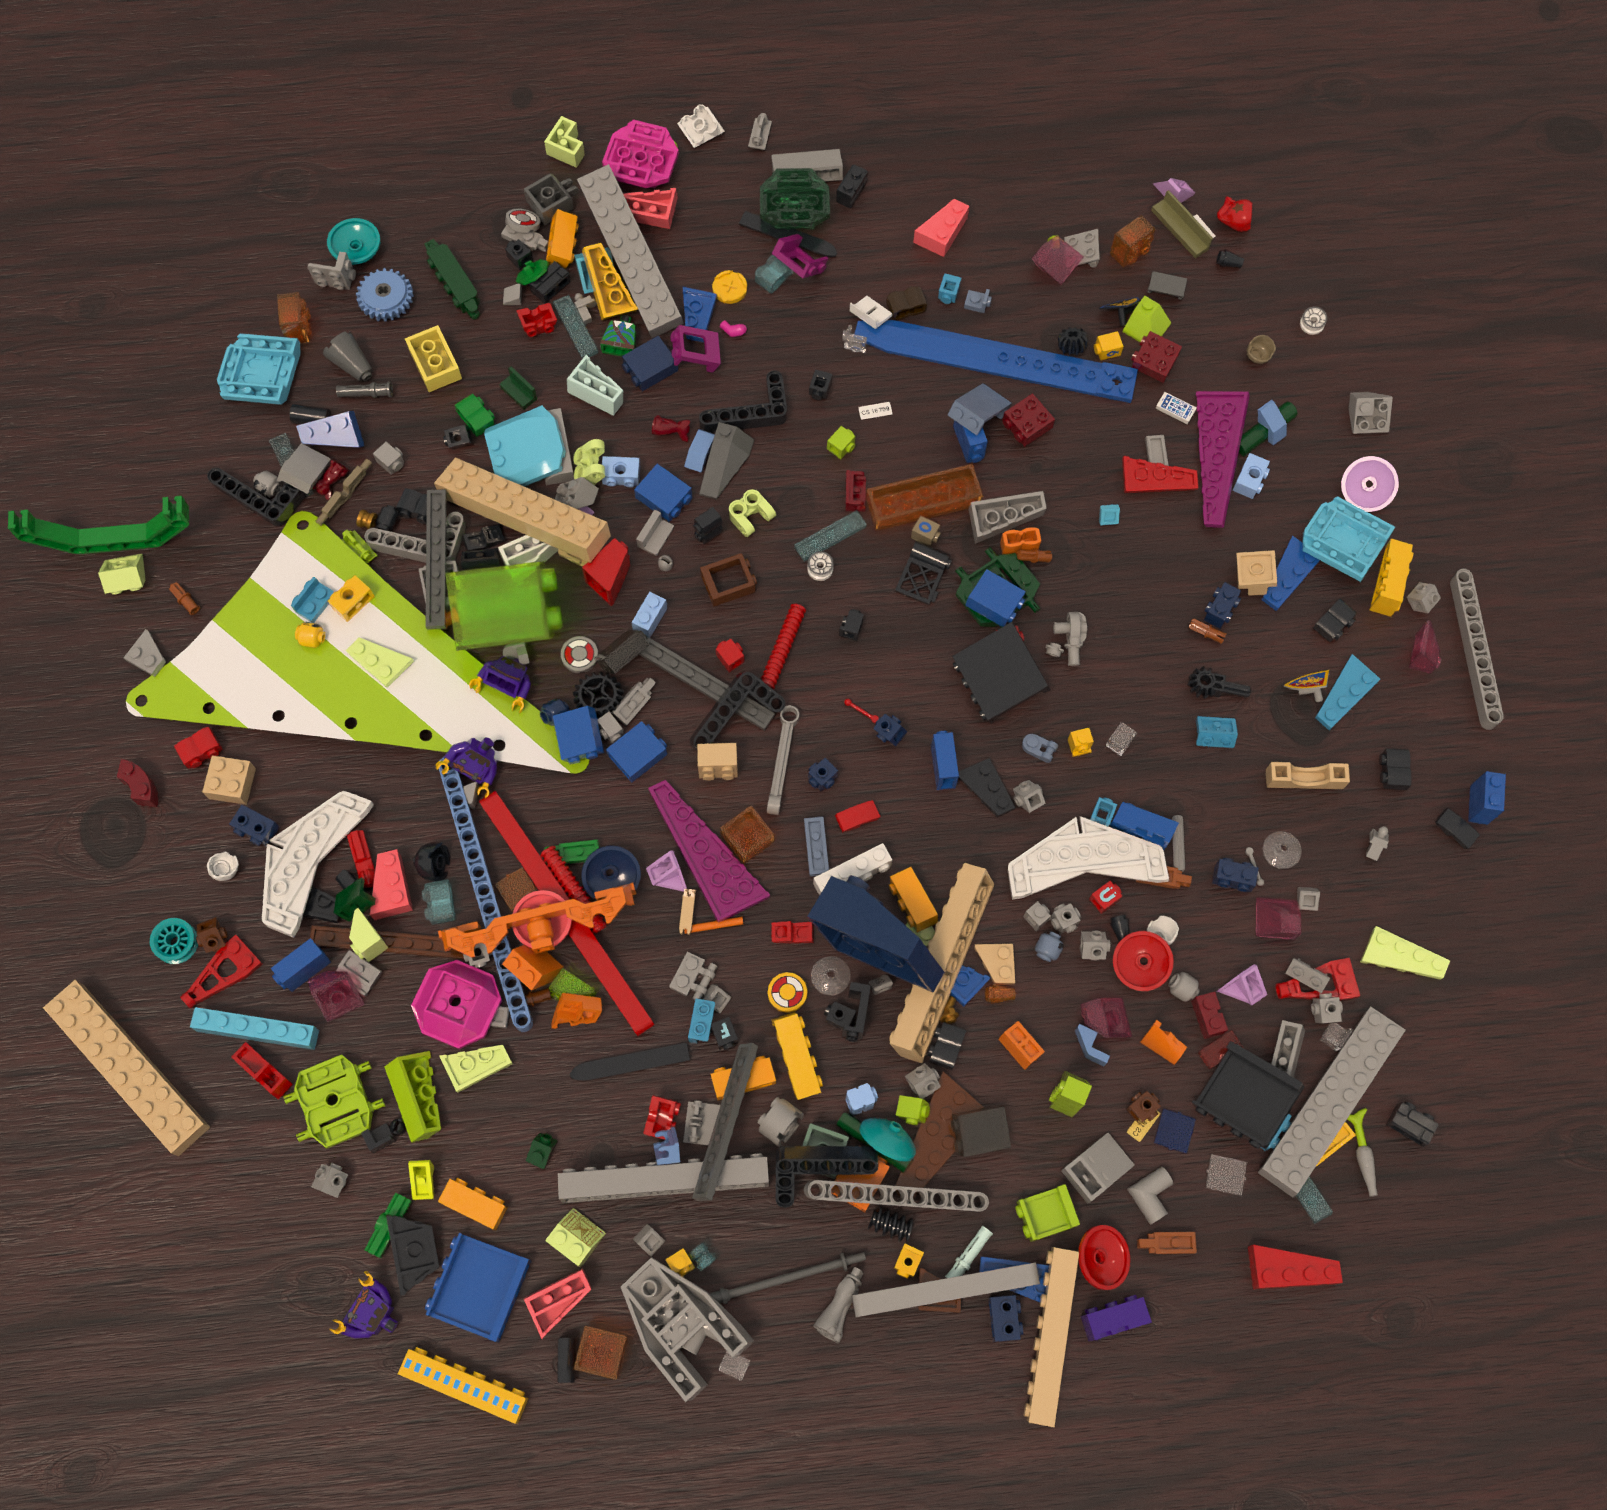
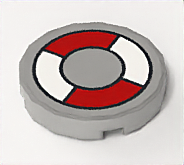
[505,209,540,233]
[561,636,598,673]

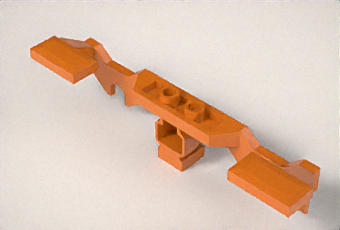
[438,883,636,958]

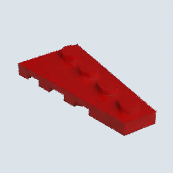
[1122,456,1198,493]

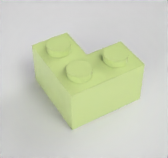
[544,116,585,168]

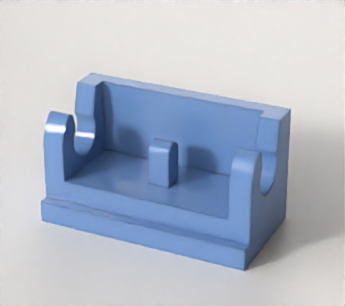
[653,1127,680,1165]

